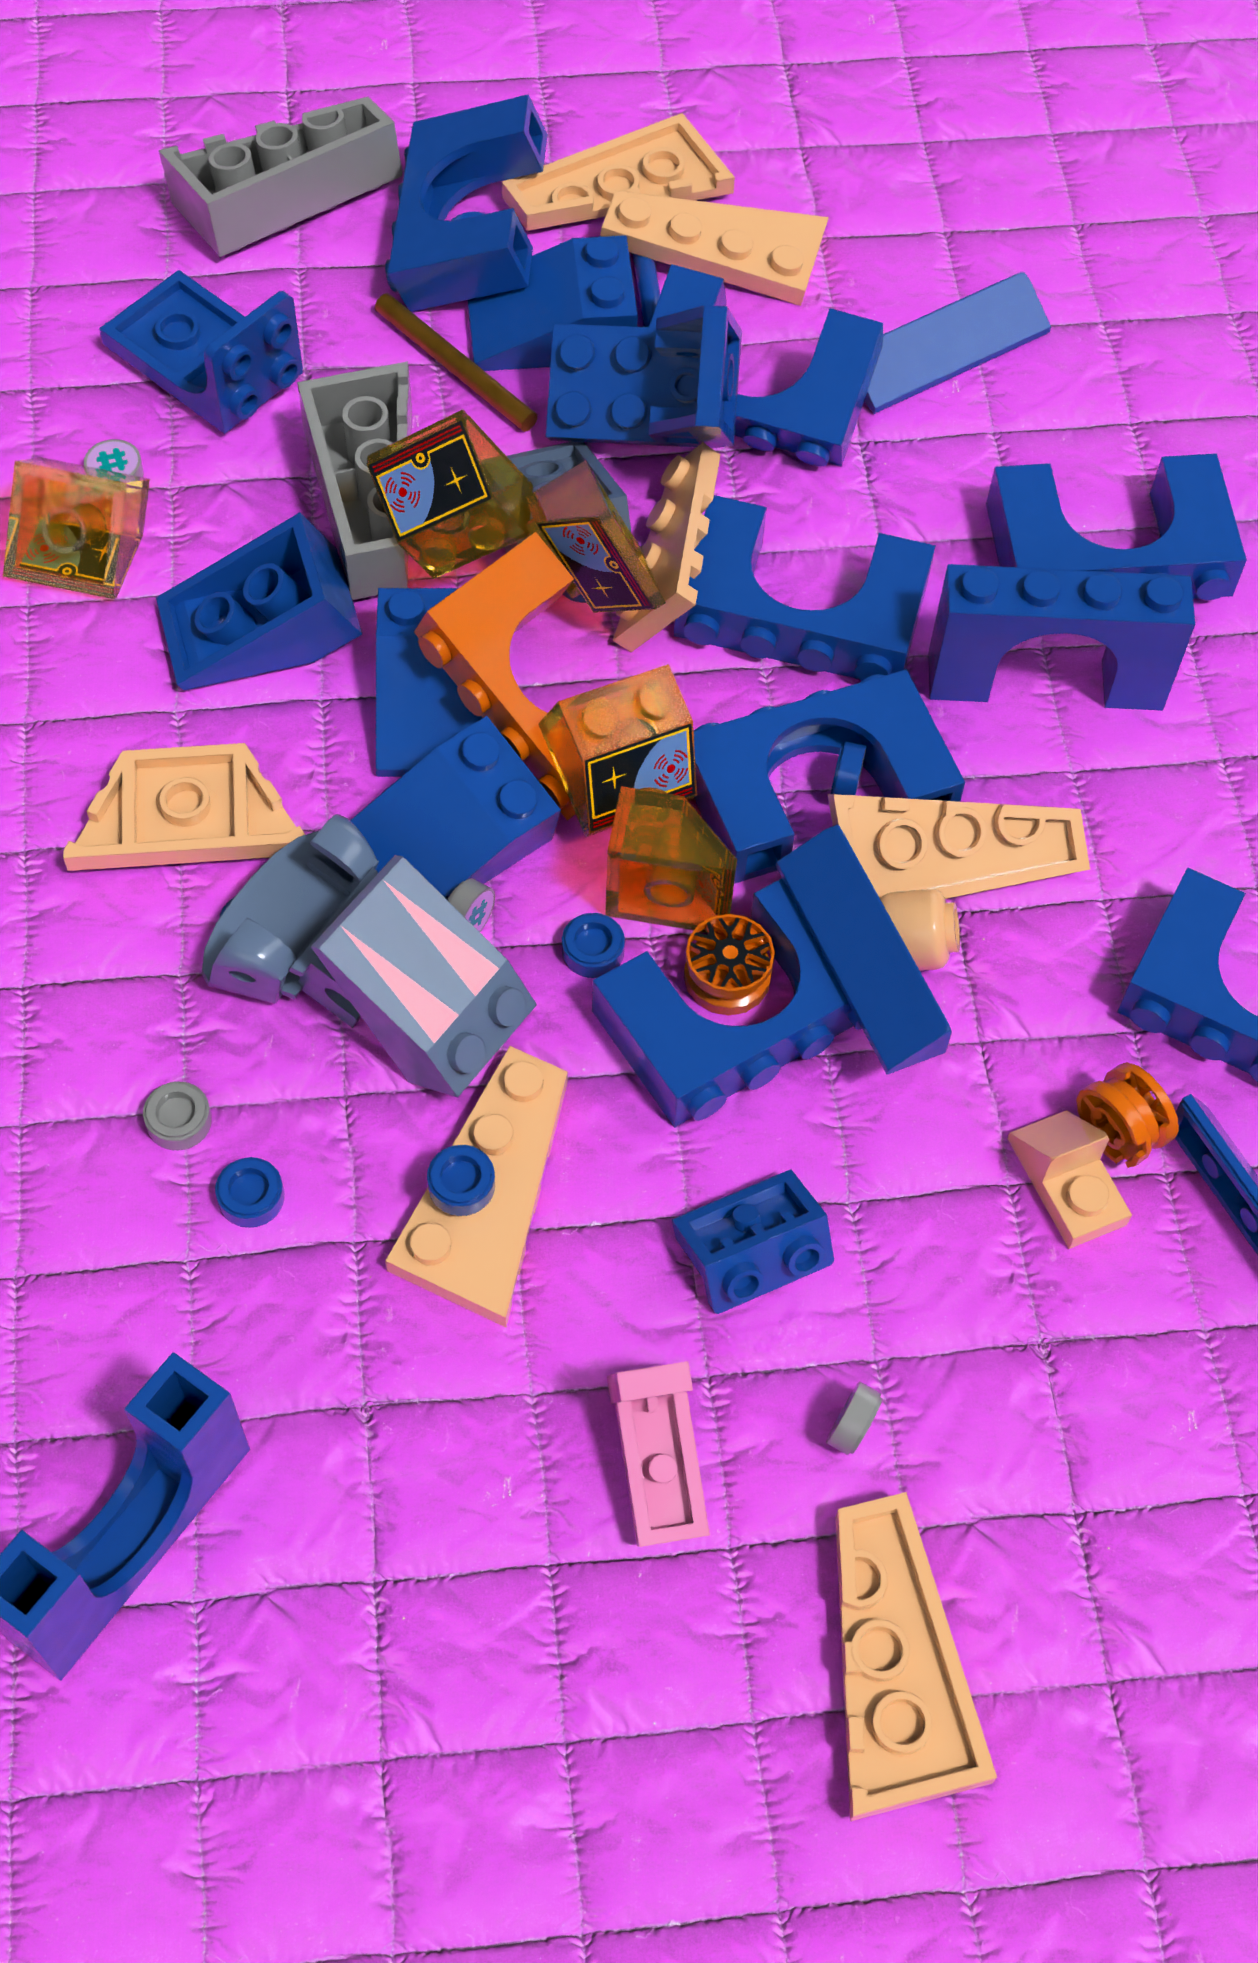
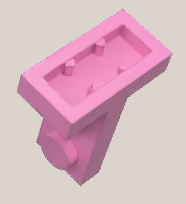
[607,1361,710,1547]

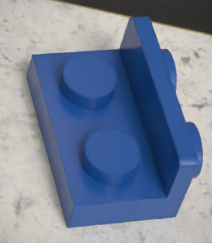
[672,1169,834,1314]

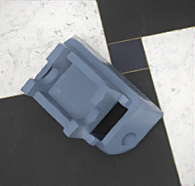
[202,814,379,1028]

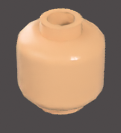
[881,889,960,971]

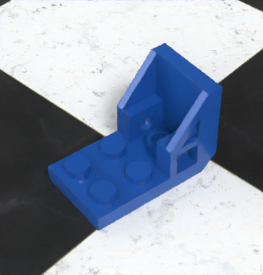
[546,305,742,448]

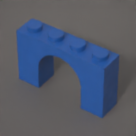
[385,94,548,312]
[649,264,883,467]
[986,453,1247,600]
[674,495,936,681]
[928,564,1195,711]
[692,669,965,884]
[1117,867,1258,1082]
[592,878,862,1128]
[0,1352,250,1681]

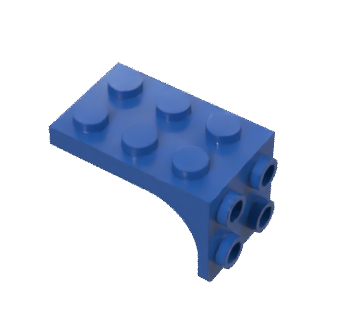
[99,270,303,434]

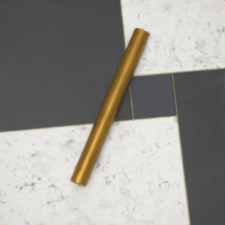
[375,293,538,432]

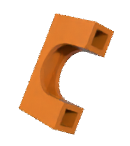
[414,532,689,821]

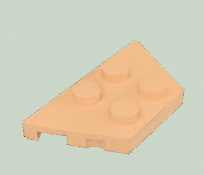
[63,743,305,871]

